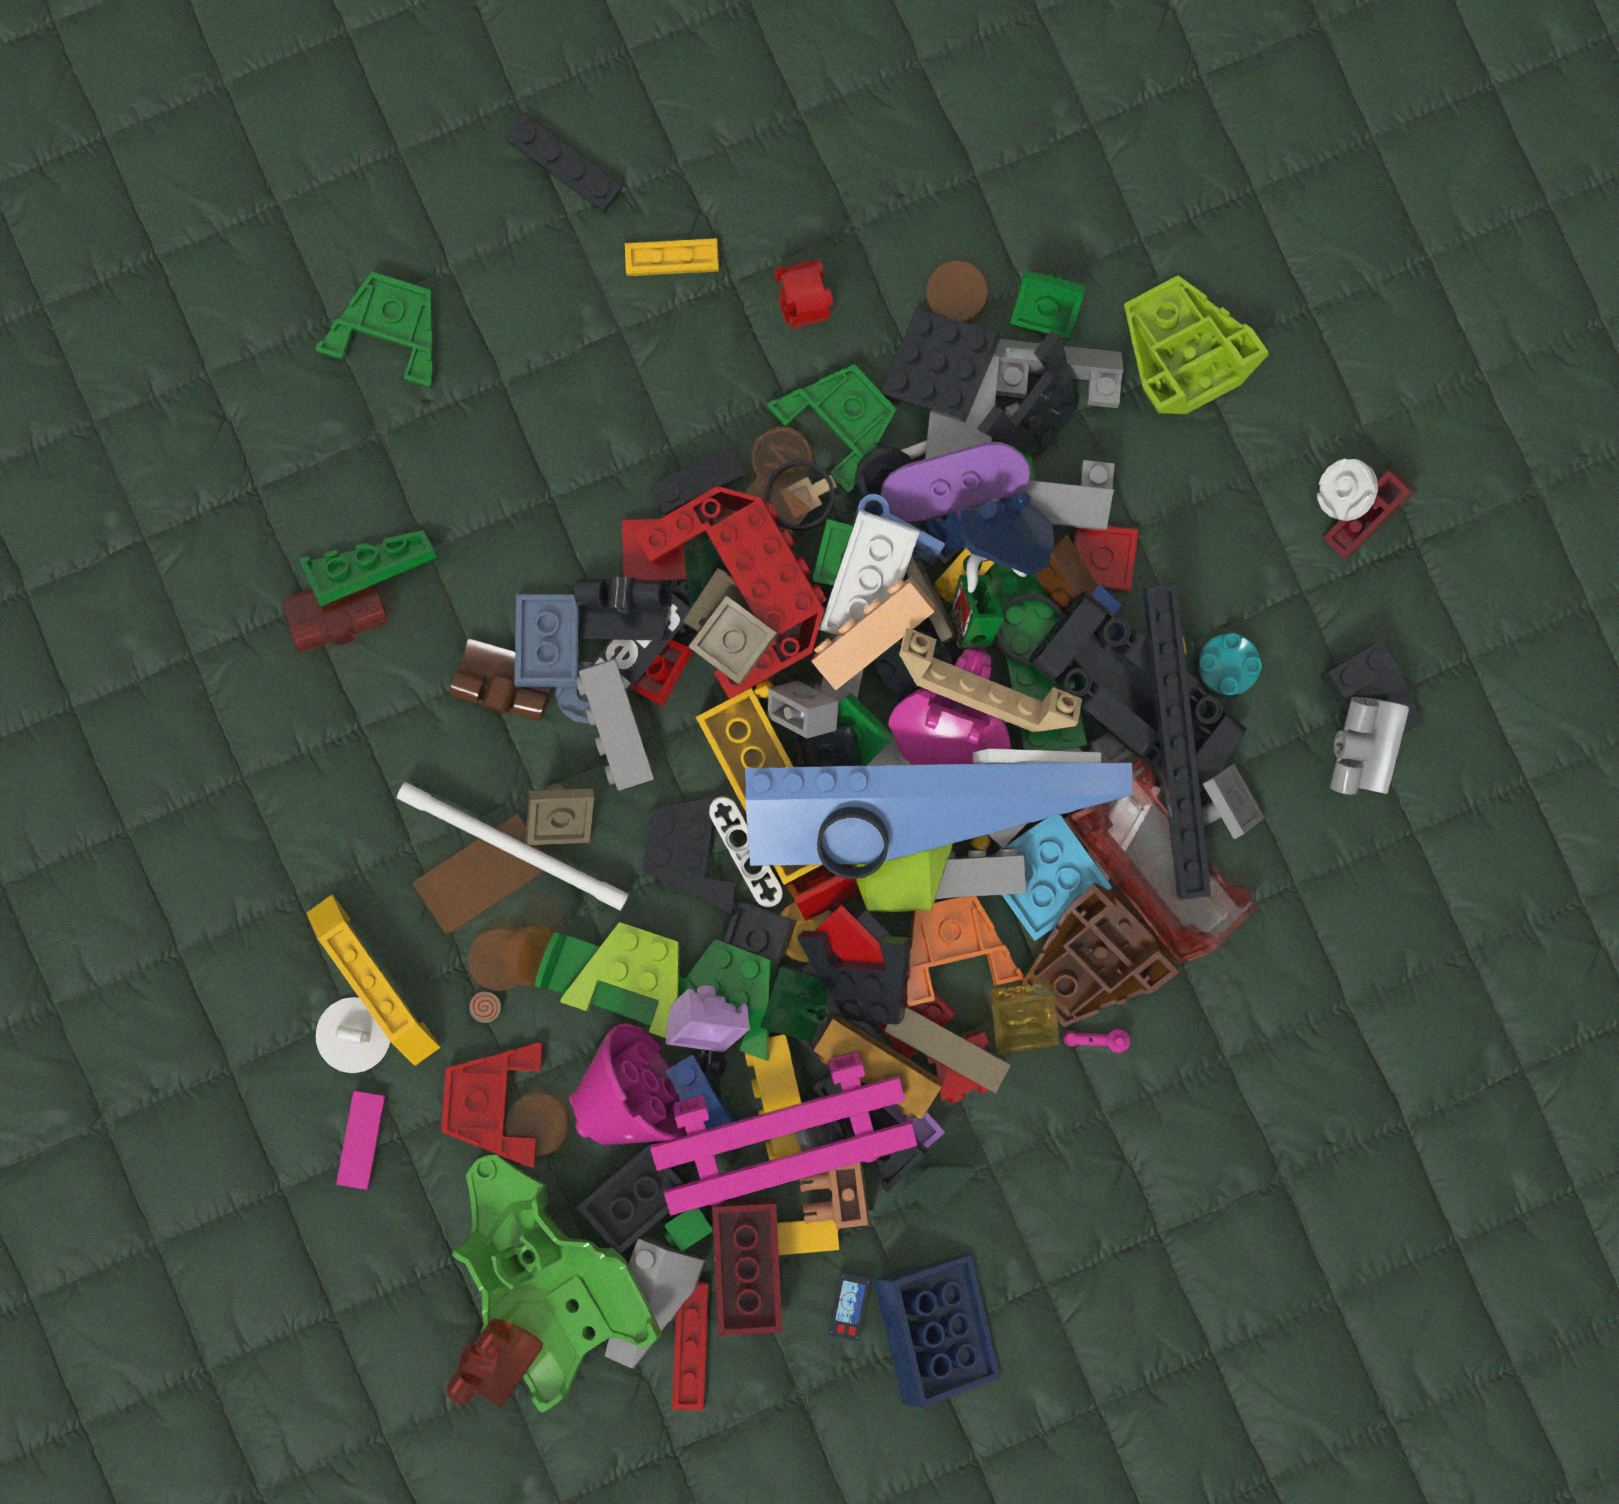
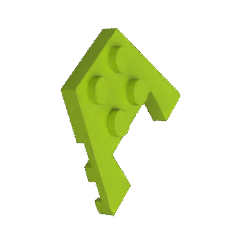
[560,922,680,1038]

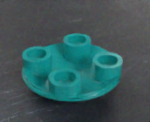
[1198,633,1262,695]

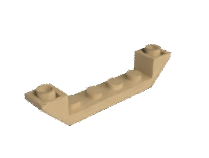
[899,628,1082,732]

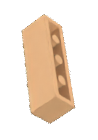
[811,577,935,690]

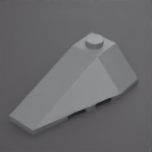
[605,1236,706,1368]

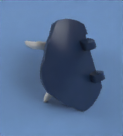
[924,492,1054,593]

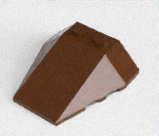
[1021,882,1179,1027]

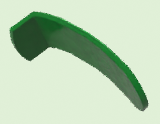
[534,932,697,1026]

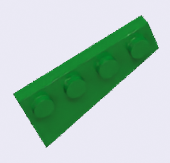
[299,530,436,607]

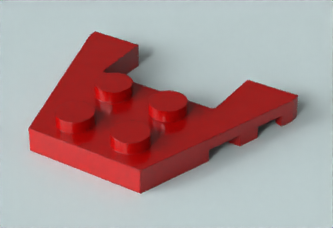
[441,1043,543,1167]

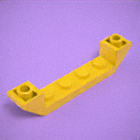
[307,894,441,1066]

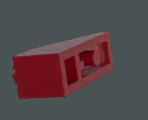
[1323,469,1418,559]

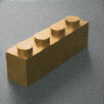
[814,1014,945,1119]

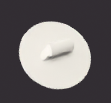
[316,997,390,1073]

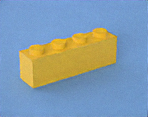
[745,1033,802,1160]

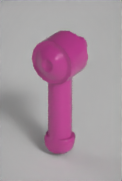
[1063,1028,1130,1053]

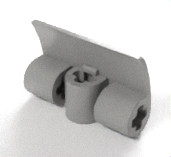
[1329,697,1409,795]

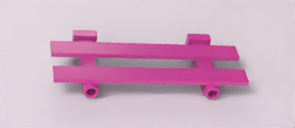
[650,1051,917,1215]

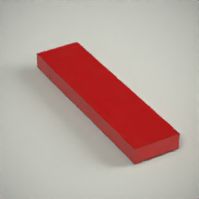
[672,1281,709,1411]

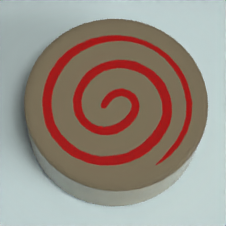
[469,991,502,1023]

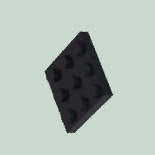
[881,309,1001,422]

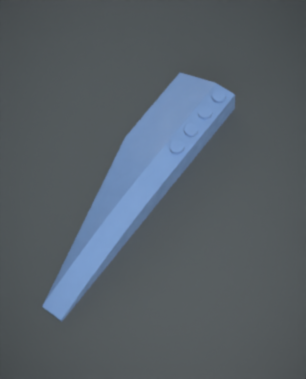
[745,763,1133,866]

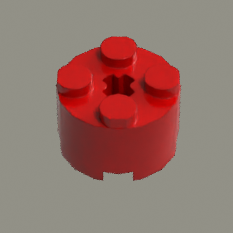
[774,259,833,330]

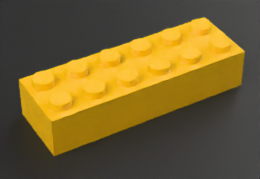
[696,688,821,885]

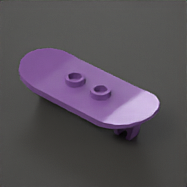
[881,442,1031,522]

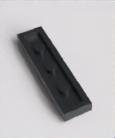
[505,114,623,214]

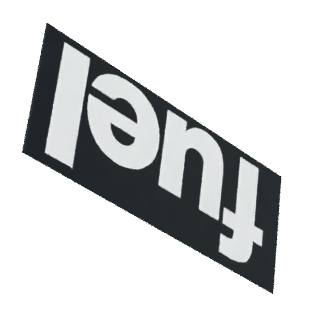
[590,592,691,693]

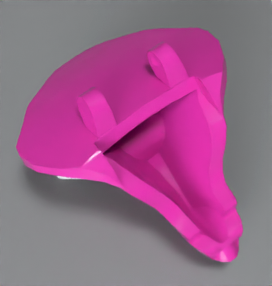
[888,647,1011,765]

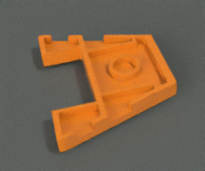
[905,896,1023,1007]

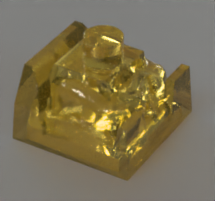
[989,980,1060,1055]

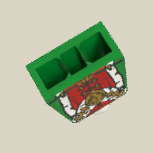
[950,575,1004,651]

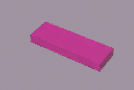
[336,1090,386,1190]

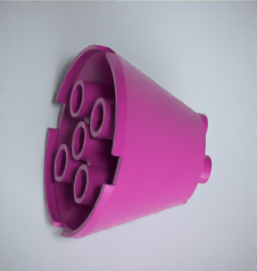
[569,1024,686,1145]

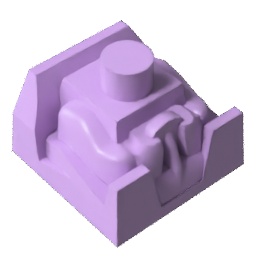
[666,986,750,1052]

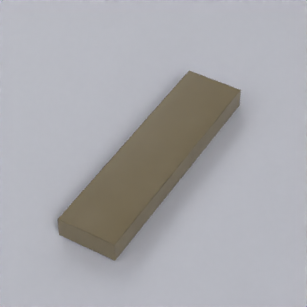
[884,1007,1011,1094]

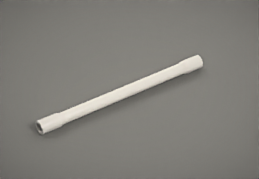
[397,782,629,911]

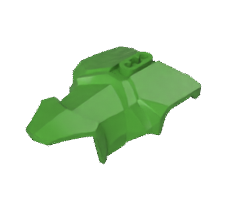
[452,1154,662,1412]

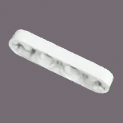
[709,796,782,907]

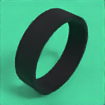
[766,460,834,531]
[996,594,1063,665]
[817,807,889,879]

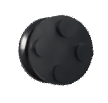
[876,627,952,699]

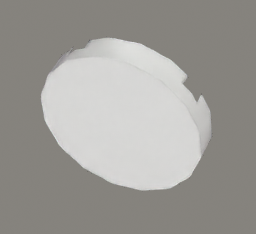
[1317,459,1378,521]

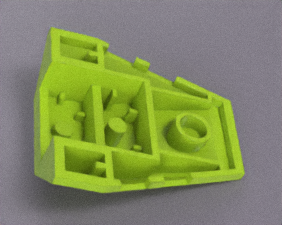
[1124,275,1268,414]
[850,843,953,913]

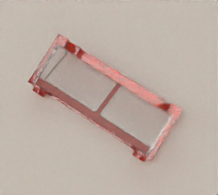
[1064,760,1258,964]

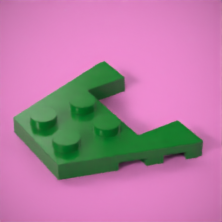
[315,272,433,389]
[767,364,897,495]
[685,939,774,1061]

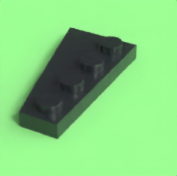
[813,1069,929,1193]

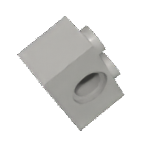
[767,681,838,738]

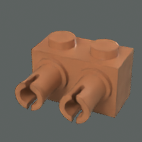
[799,1162,870,1229]

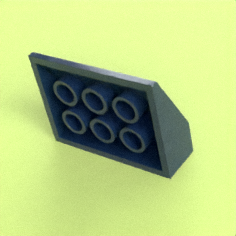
[874,1254,1000,1408]

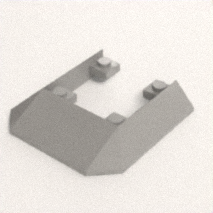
[925,339,1124,530]

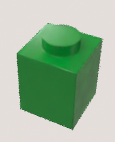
[663,1207,713,1252]

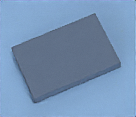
[514,594,579,687]

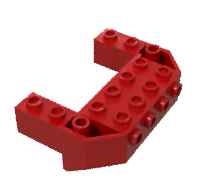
[635,486,827,700]

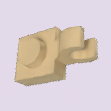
[780,475,837,519]

